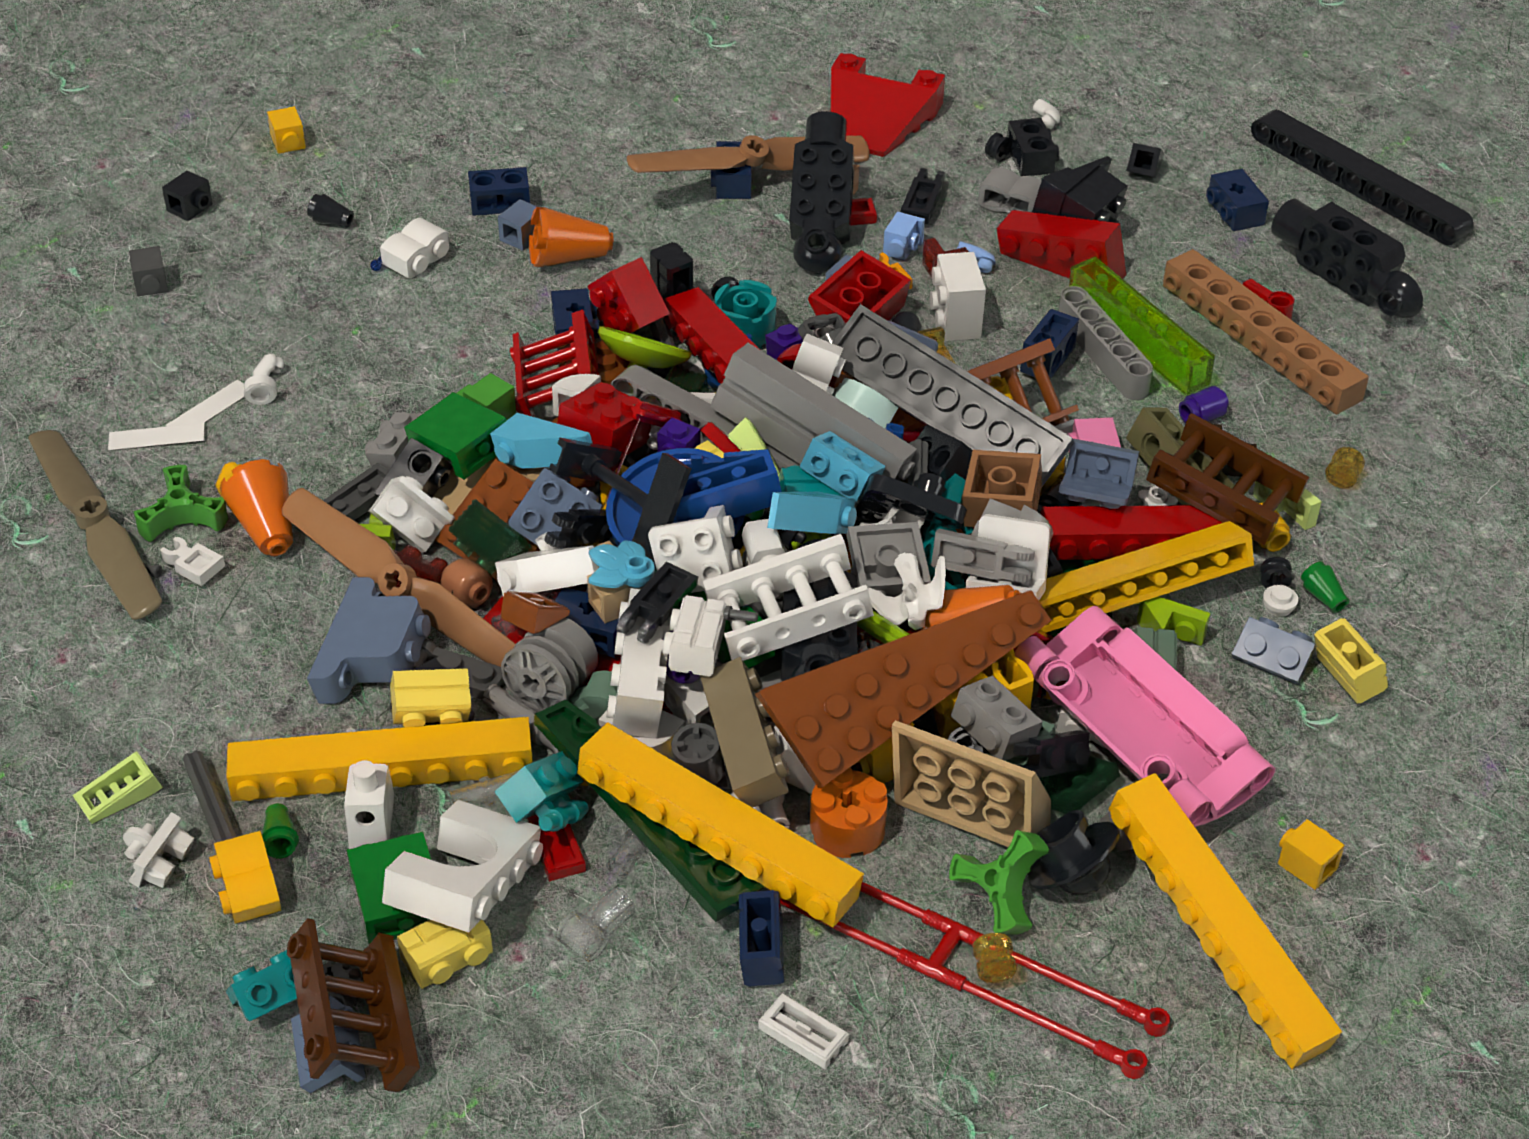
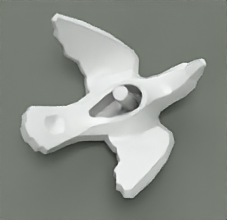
[868,552,946,630]

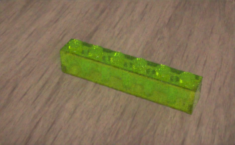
[1069,256,1215,396]

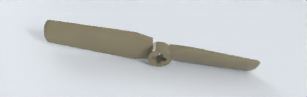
[28,430,162,620]

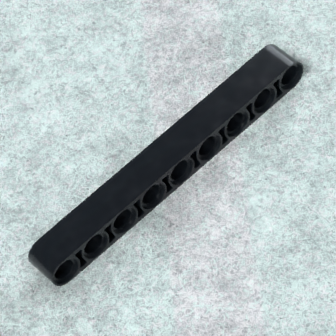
[1251,109,1474,246]

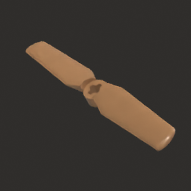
[626,135,869,173]
[282,488,515,667]

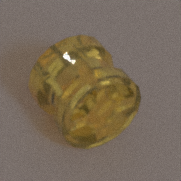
[1325,447,1365,489]
[972,933,1017,983]

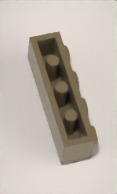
[700,657,790,808]

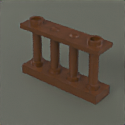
[1146,413,1310,546]
[287,918,420,1092]

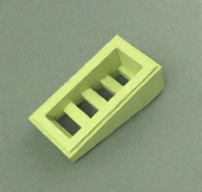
[728,417,780,477]
[72,751,163,824]

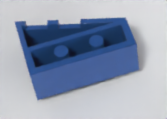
[658,449,782,522]

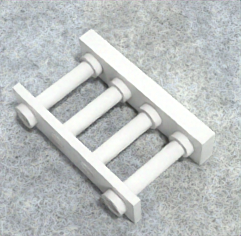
[702,534,874,661]

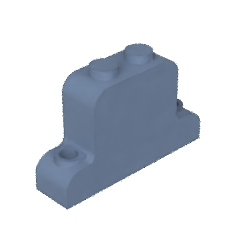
[307,577,431,704]

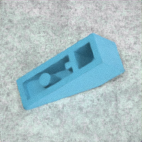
[490,412,593,469]
[767,491,857,534]

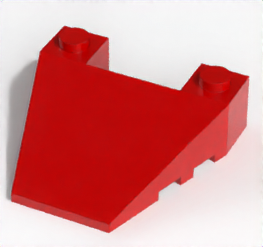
[830,53,945,157]

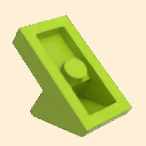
[1137,596,1210,646]

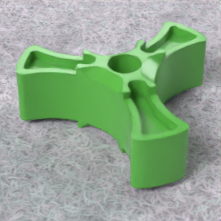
[134,465,228,542]
[949,830,1049,935]

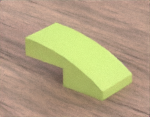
[1253,482,1322,530]

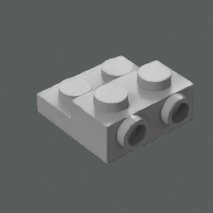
[365,412,445,473]
[846,522,931,597]

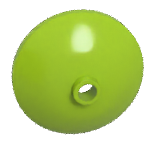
[598,326,692,369]

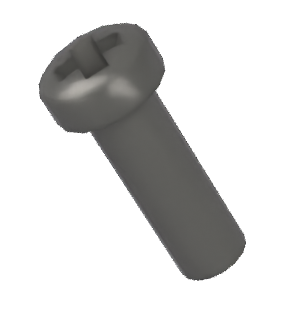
[143,562,162,578]
[723,606,758,622]

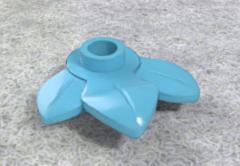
[588,540,655,588]

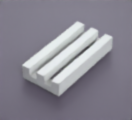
[758,993,849,1070]

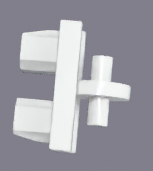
[123,812,195,888]

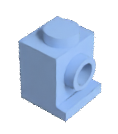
[883,211,925,261]

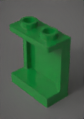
[404,392,507,480]
[346,832,431,944]

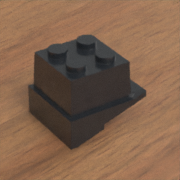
[1032,156,1128,223]

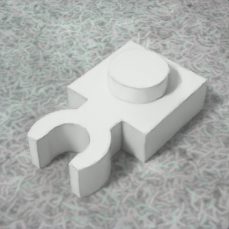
[160,537,225,586]

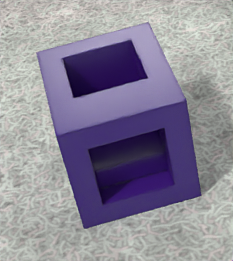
[657,417,701,452]

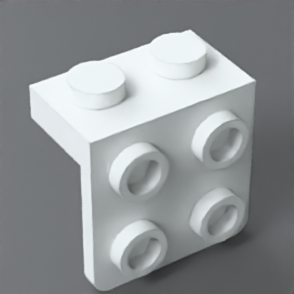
[648,505,743,593]
[966,514,1051,601]

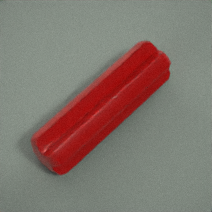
[630,401,683,427]

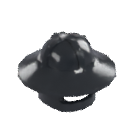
[1028,810,1120,895]

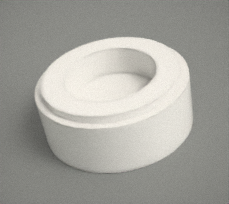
[244,375,277,405]

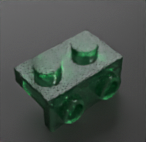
[1039,756,1120,814]

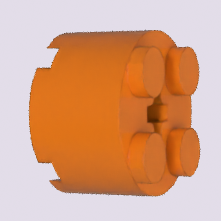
[810,768,888,858]

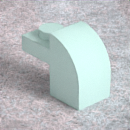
[832,378,898,428]

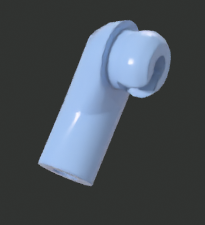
[956,241,995,273]

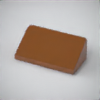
[501,591,570,634]

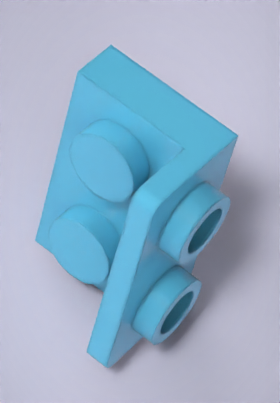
[800,431,886,502]

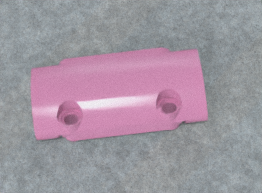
[1014,606,1275,827]

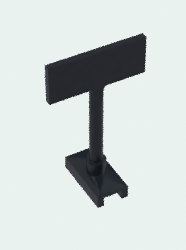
[549,437,692,569]

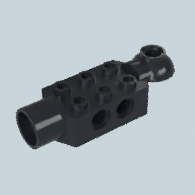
[789,111,855,273]
[1271,199,1423,318]
[781,539,857,681]

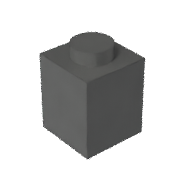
[129,246,168,297]

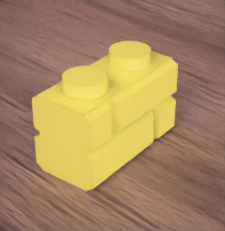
[1314,618,1388,704]
[390,669,471,727]
[397,920,493,989]

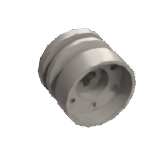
[501,618,598,712]

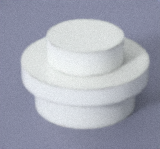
[1263,585,1298,617]

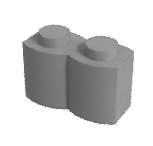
[978,168,1041,214]

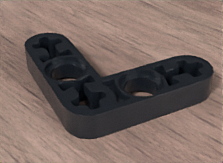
[856,474,967,529]

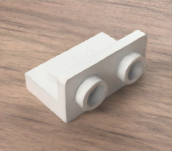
[369,476,455,553]

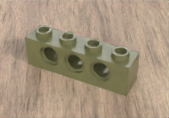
[1126,407,1234,505]

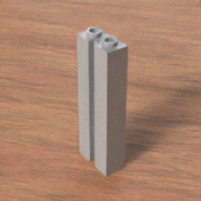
[710,343,917,501]

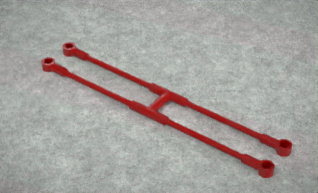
[779,882,1170,1079]

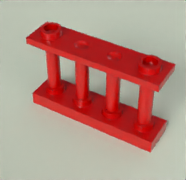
[509,309,599,417]

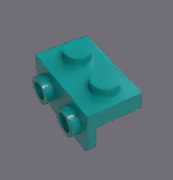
[226,950,297,1022]

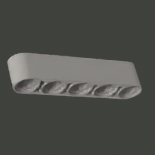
[1058,286,1153,400]

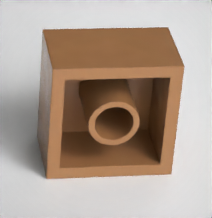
[962,450,1042,527]

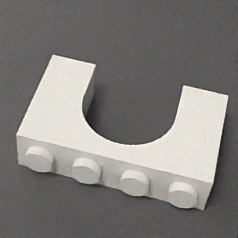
[382,800,543,933]

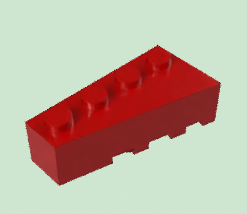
[996,210,1127,294]

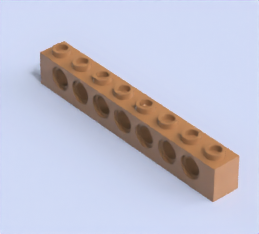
[1163,249,1369,415]

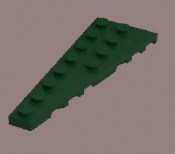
[534,700,769,922]

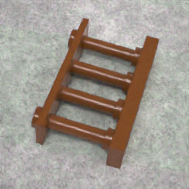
[967,338,1079,426]

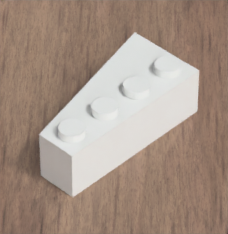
[606,588,671,738]

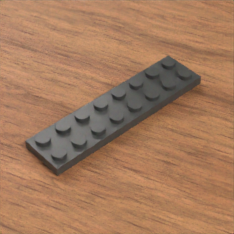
[832,304,1074,487]

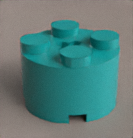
[714,280,777,350]

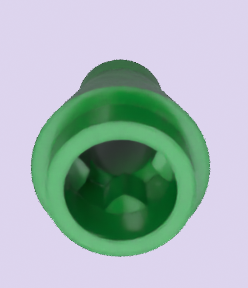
[1301,561,1350,613]
[262,803,299,859]

